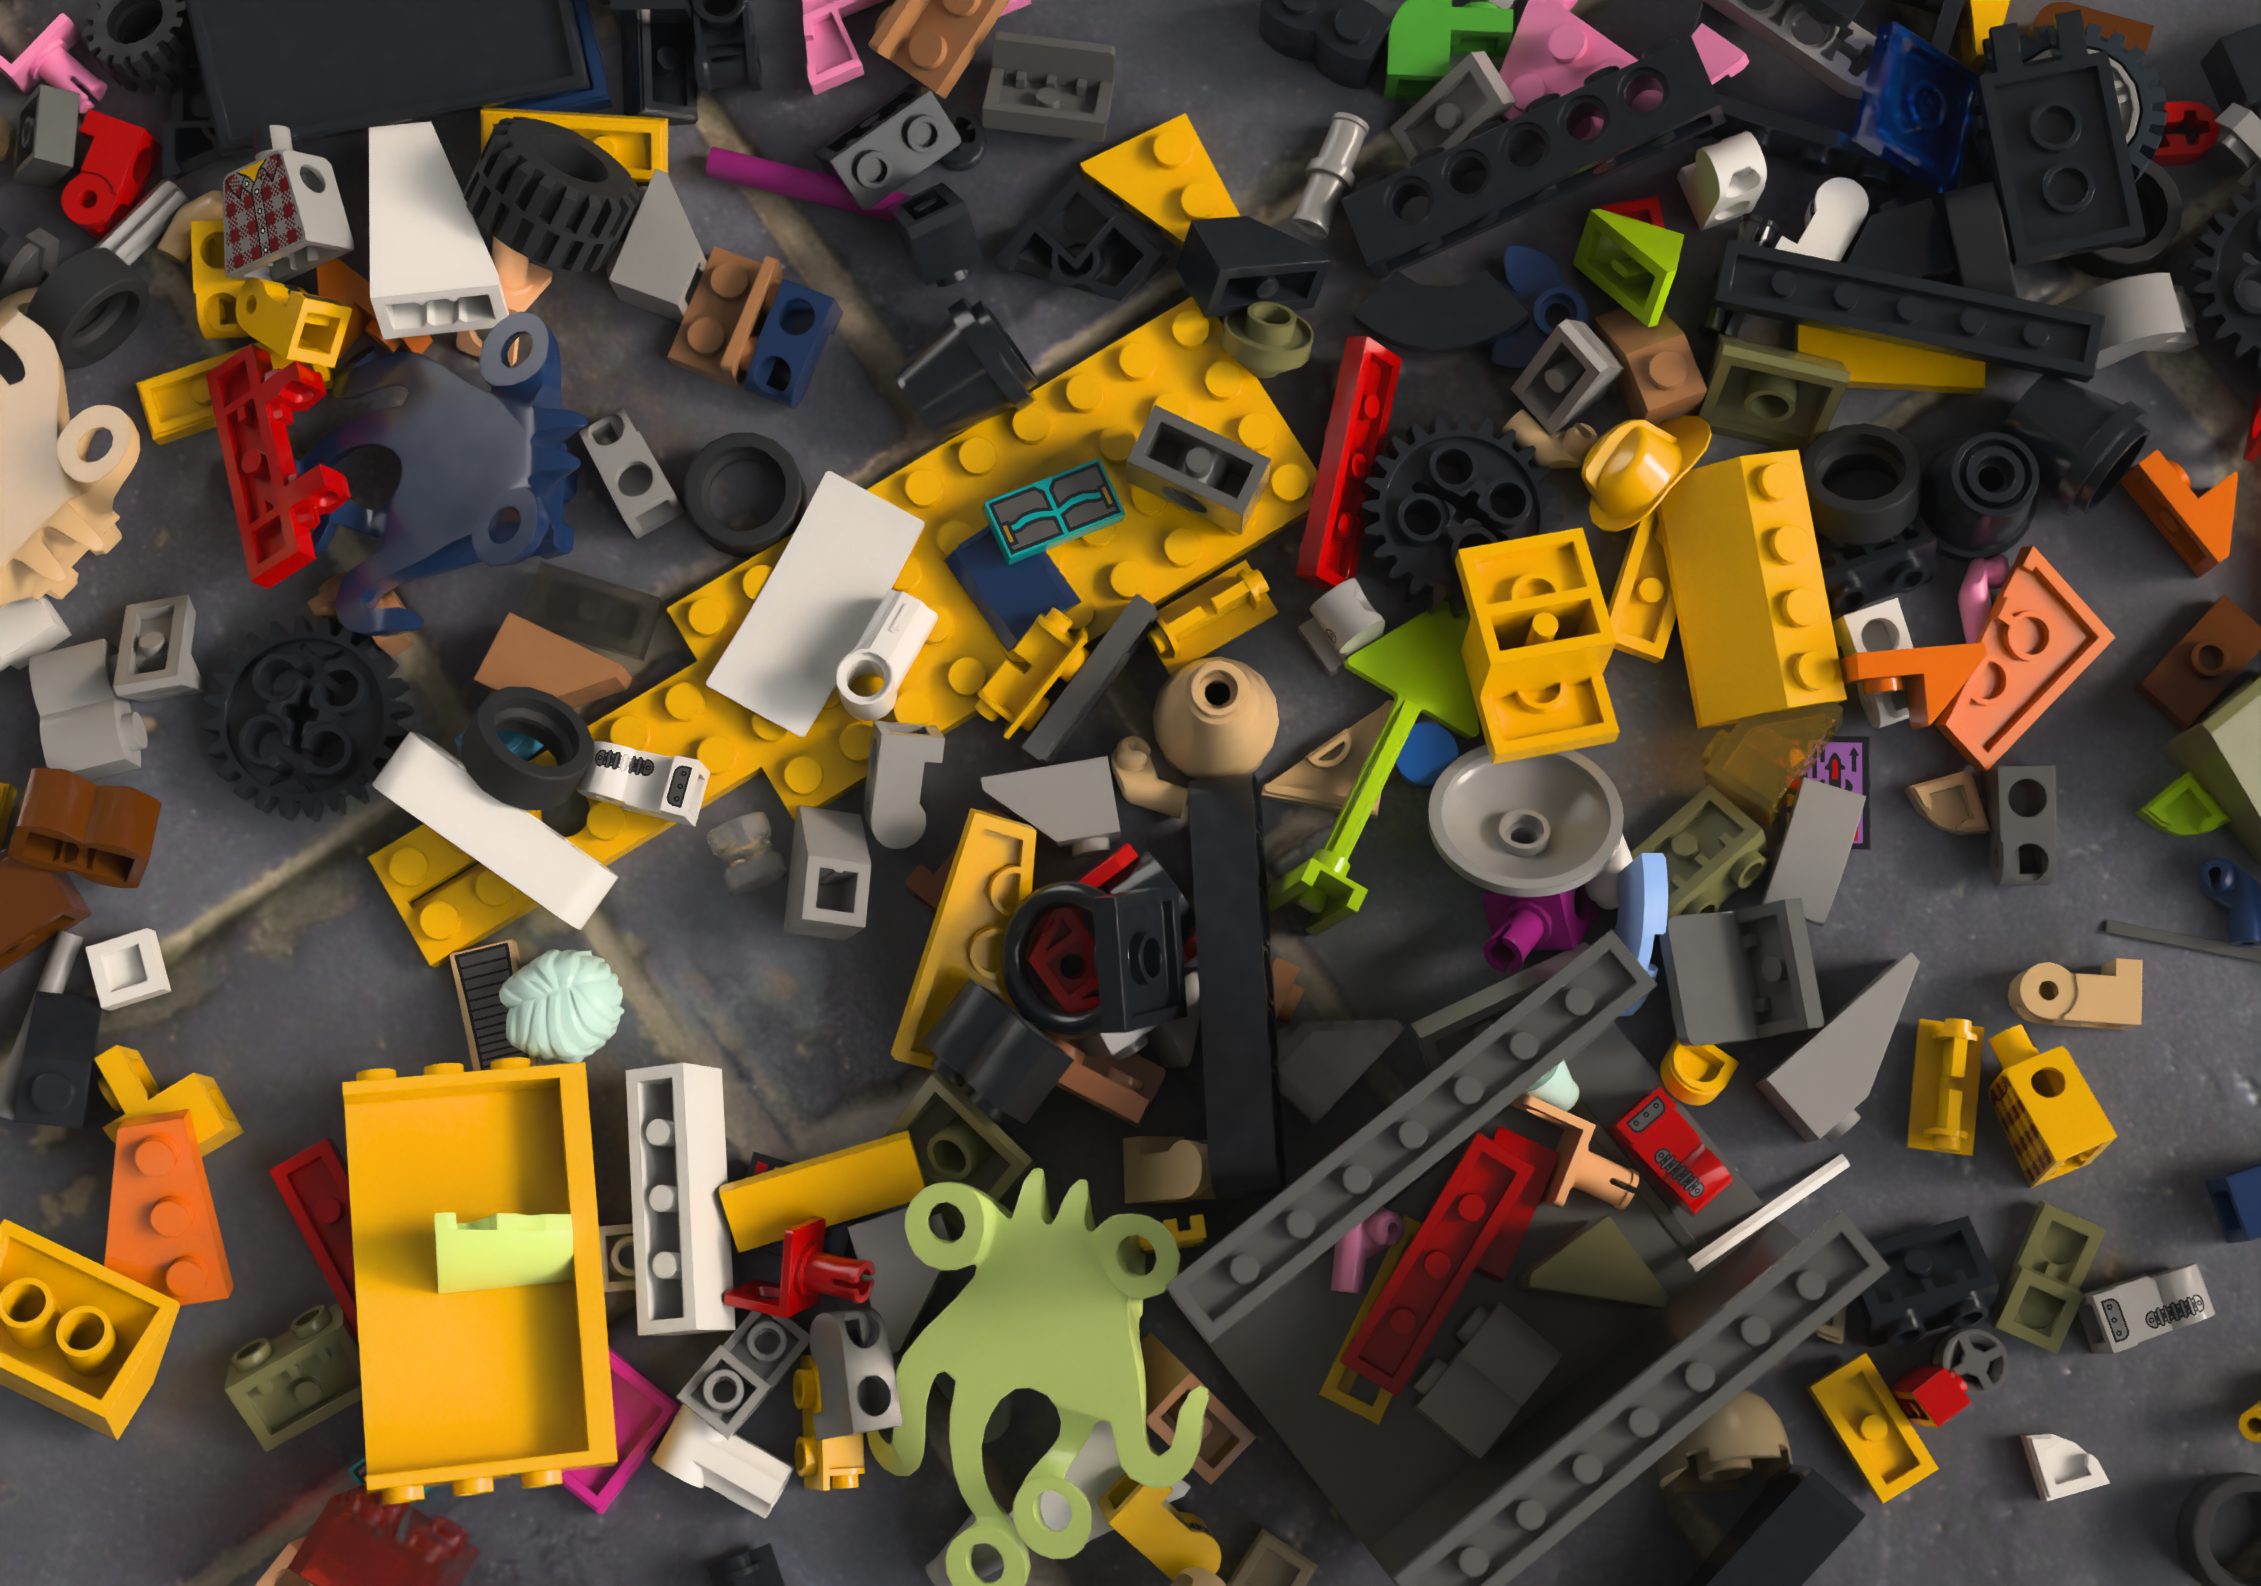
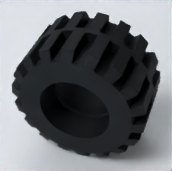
[463,117,640,272]

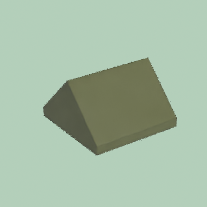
[1697,334,1850,454]
[883,1070,1037,1234]
[1515,1215,1668,1309]

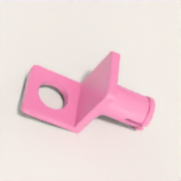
[0,13,107,114]

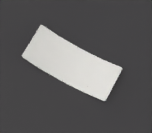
[706,471,925,737]

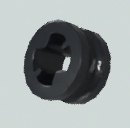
[937,108,987,171]

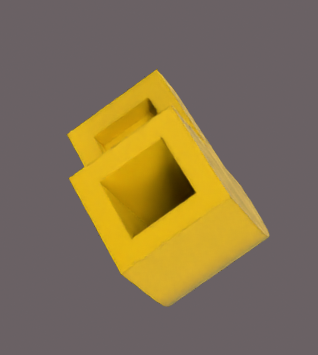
[94,1045,244,1157]

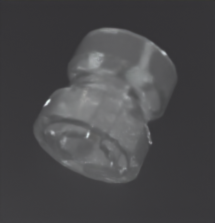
[706,812,789,896]

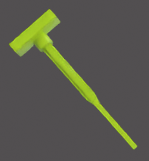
[1268,600,1479,936]

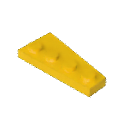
[891,808,1037,1071]

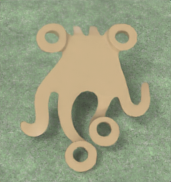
[0,287,140,608]

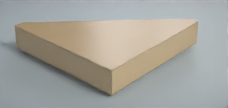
[1261,700,1394,819]

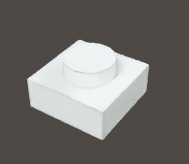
[85,928,172,1011]

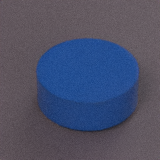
[1394,722,1458,789]

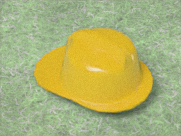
[1581,415,1712,532]

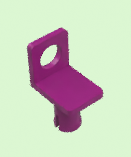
[1482,884,1600,973]

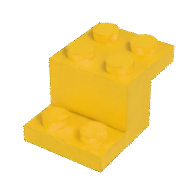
[1455,527,1620,765]

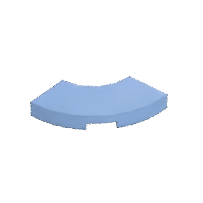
[1614,853,1668,1016]

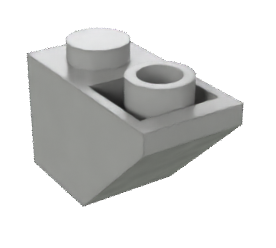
[606,169,707,323]
[783,805,871,941]

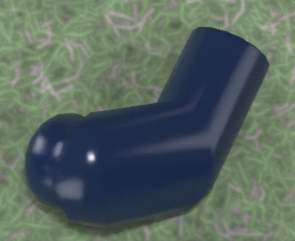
[2198,857,2261,947]

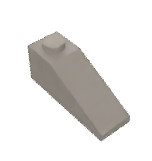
[1754,952,1920,1143]

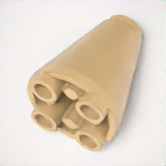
[1152,656,1279,779]

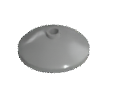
[1428,744,1624,897]

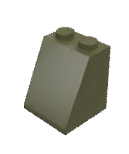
[2161,669,2261,865]

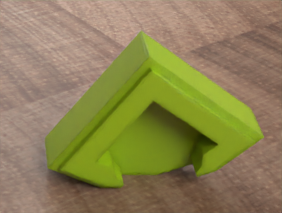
[2135,771,2232,837]

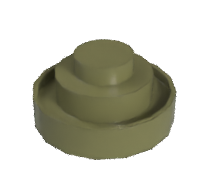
[1220,302,1314,378]

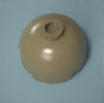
[1655,1389,1793,1494]

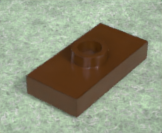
[2134,594,2261,731]

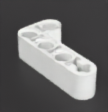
[372,731,618,930]

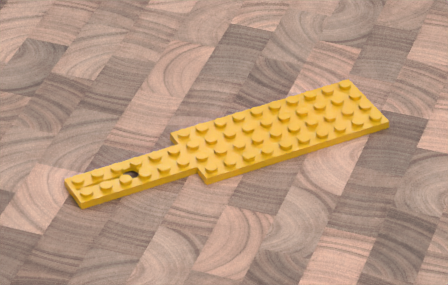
[367,297,1318,968]

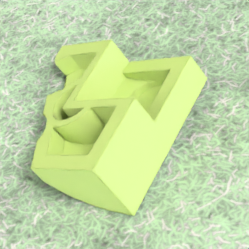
[434,1212,574,1294]

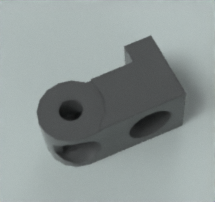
[1981,765,2057,886]
[809,1307,903,1441]

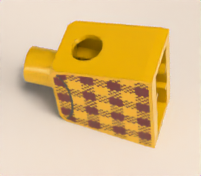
[1988,1024,2118,1188]

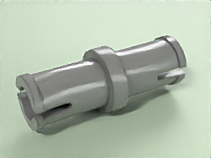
[1290,112,1370,240]

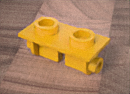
[1146,560,1278,676]
[974,607,1090,740]
[1906,1018,1984,1156]
[793,1355,865,1491]

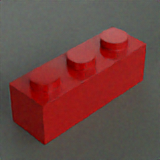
[1888,1366,1971,1428]

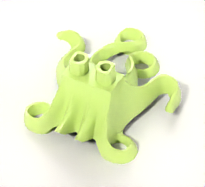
[866,1168,1209,1586]

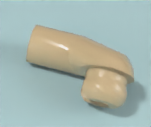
[156,190,224,265]
[1501,409,1598,469]

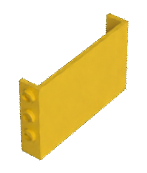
[342,1057,618,1504]

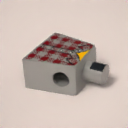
[223,125,355,283]

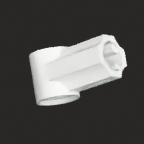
[836,589,938,721]
[652,1404,794,1519]

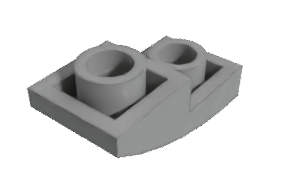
[1761,777,1866,927]
[676,1297,810,1440]

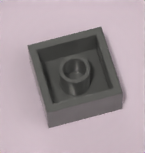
[12,84,80,189]

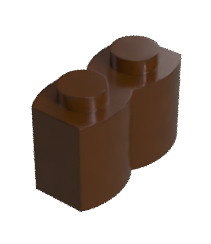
[7,768,161,888]

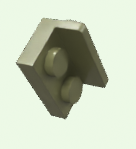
[1630,784,1771,917]
[224,1303,362,1452]

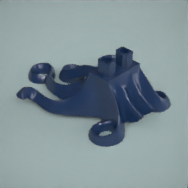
[228,311,588,637]

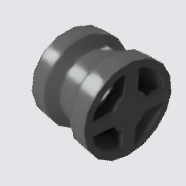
[1930,1329,2009,1396]

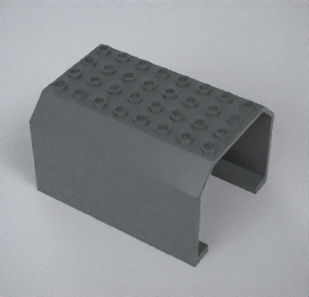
[1165,930,1891,1586]

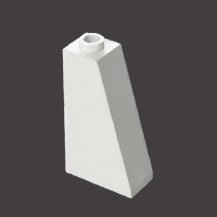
[369,121,509,339]

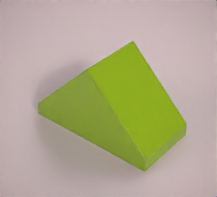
[1572,209,1684,327]

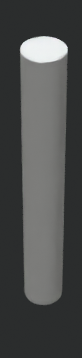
[0,930,84,1120]

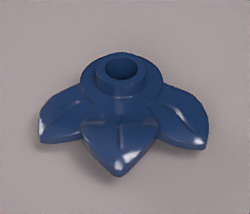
[1491,245,1588,369]

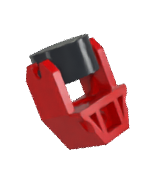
[1027,842,1197,1013]

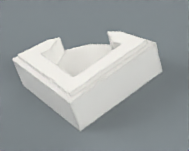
[2020,1433,2110,1501]

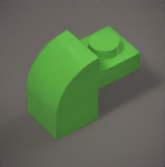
[1383,0,1513,100]

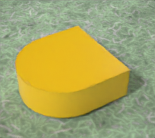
[1660,1036,1739,1106]

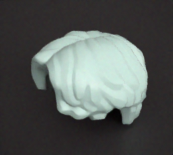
[499,949,624,1063]

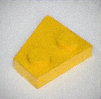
[1080,113,1240,249]

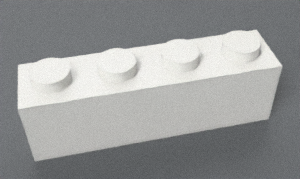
[626,1063,736,1336]

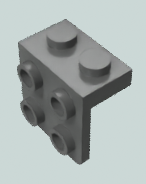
[1659,898,1825,1047]

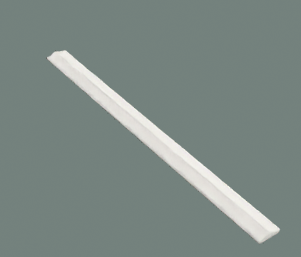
[1687,1154,1850,1272]

